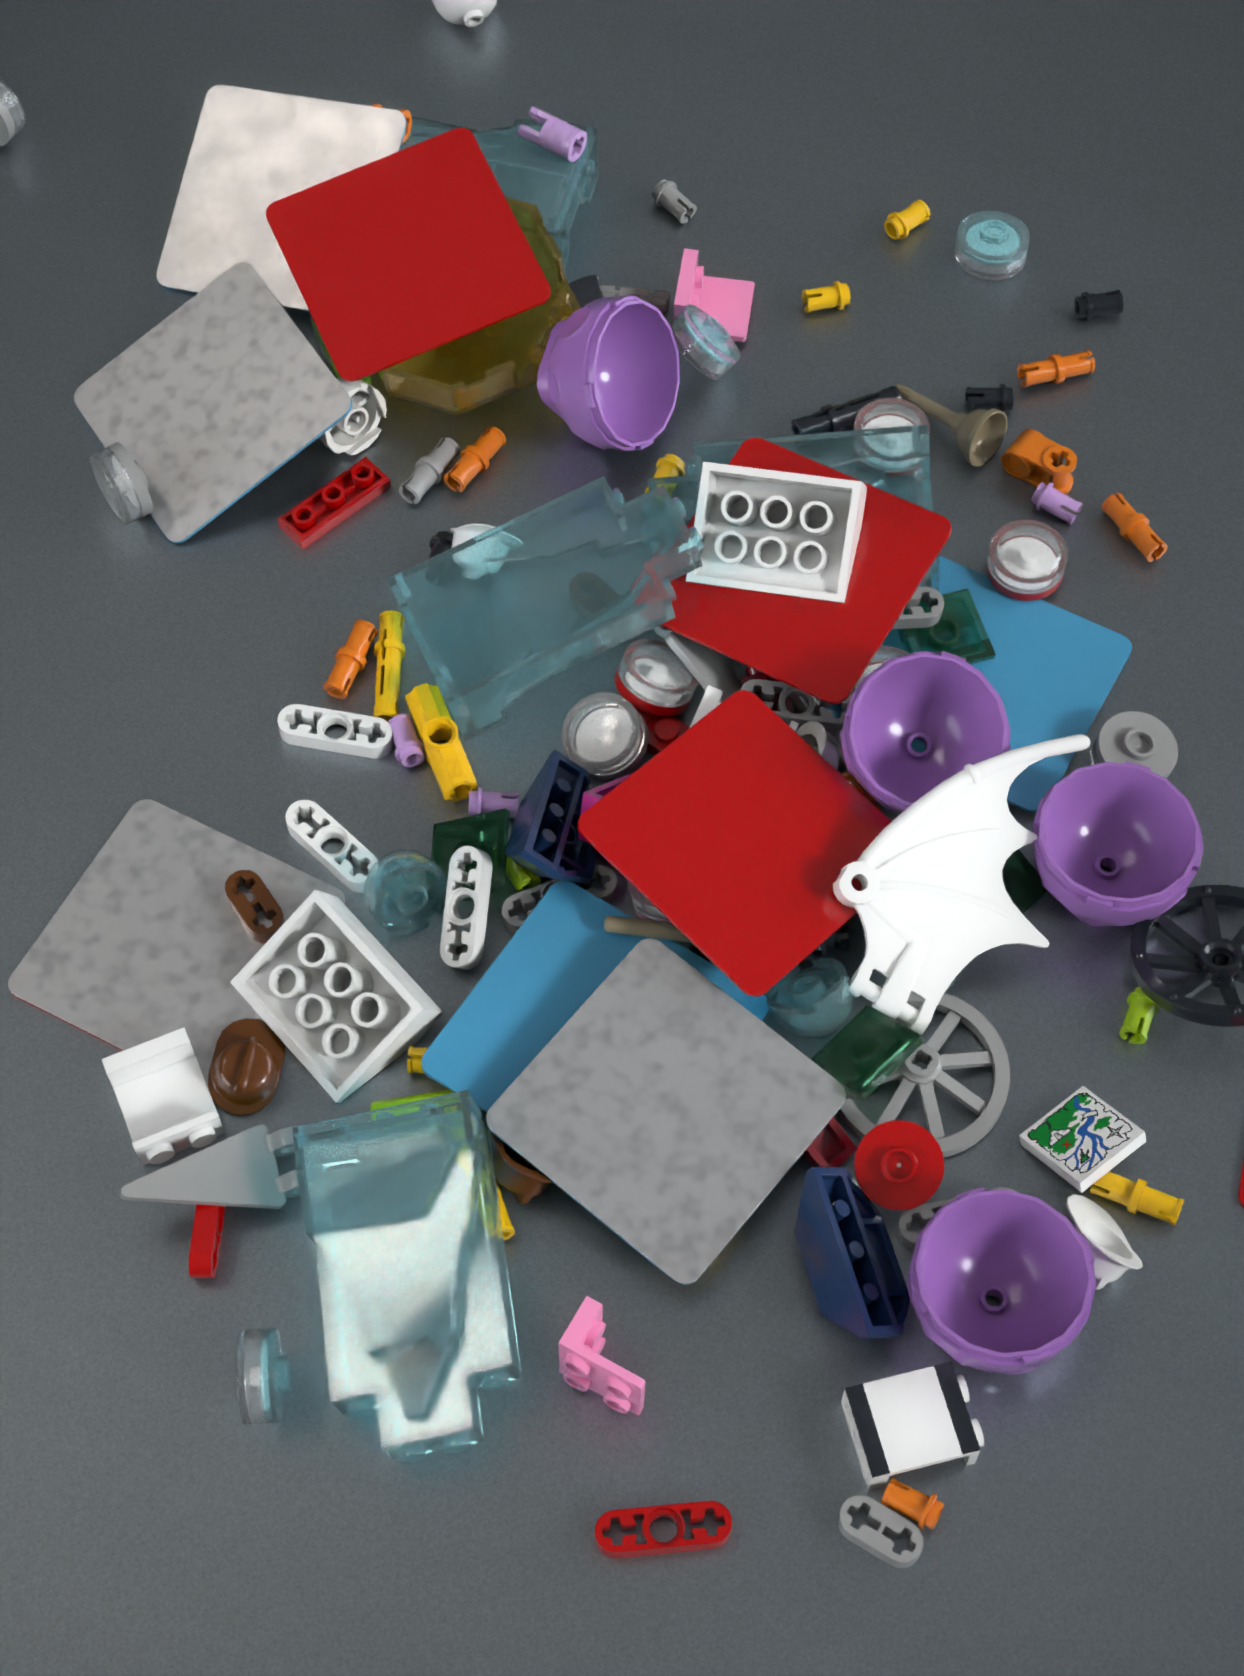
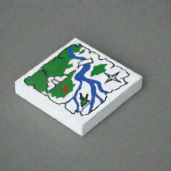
[1019,1086,1146,1193]

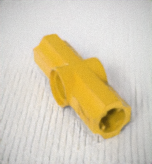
[405,683,478,802]

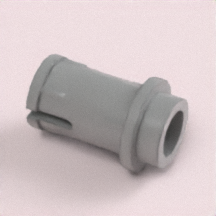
[651,179,697,224]

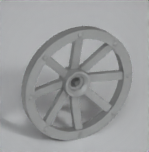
[827,992,1010,1158]

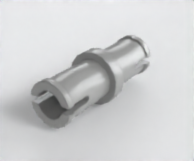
[398,437,461,504]

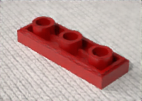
[277,456,391,550]

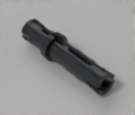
[791,386,902,443]

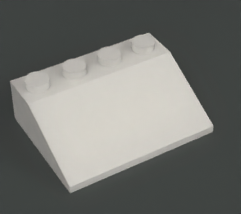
[686,462,867,603]
[230,890,444,1103]

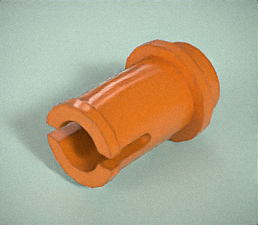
[881,1477,944,1530]

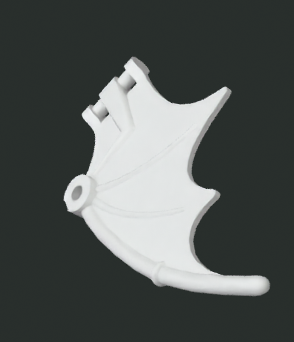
[833,734,1090,1036]

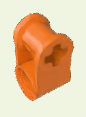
[1001,429,1077,495]

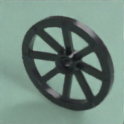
[1130,885,1244,1027]

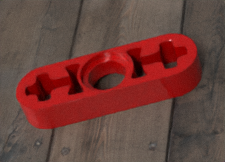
[189,1204,226,1279]
[595,1501,732,1559]

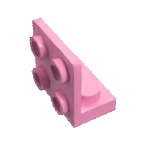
[673,248,755,342]
[558,1296,645,1415]

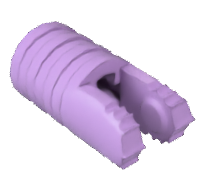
[516,106,587,162]

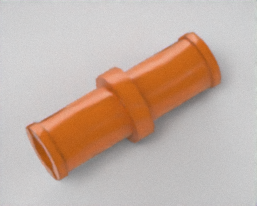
[1017,350,1095,388]
[443,426,506,493]
[1102,492,1168,562]
[323,619,378,699]

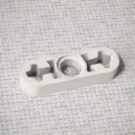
[277,704,394,759]
[286,800,380,893]
[440,846,493,970]

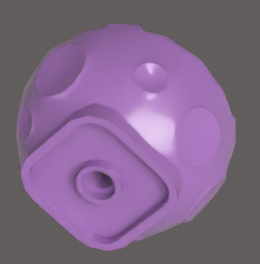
[537,296,680,451]
[840,651,1011,814]
[1032,761,1205,927]
[908,1187,1096,1375]

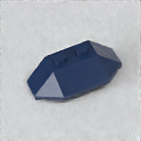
[504,750,599,884]
[794,1167,910,1339]

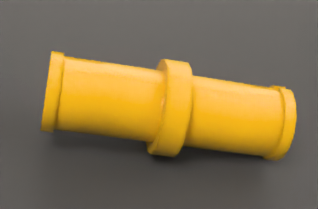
[1090,1171,1185,1227]

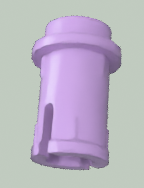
[1030,482,1083,525]
[388,714,425,767]
[468,787,519,820]

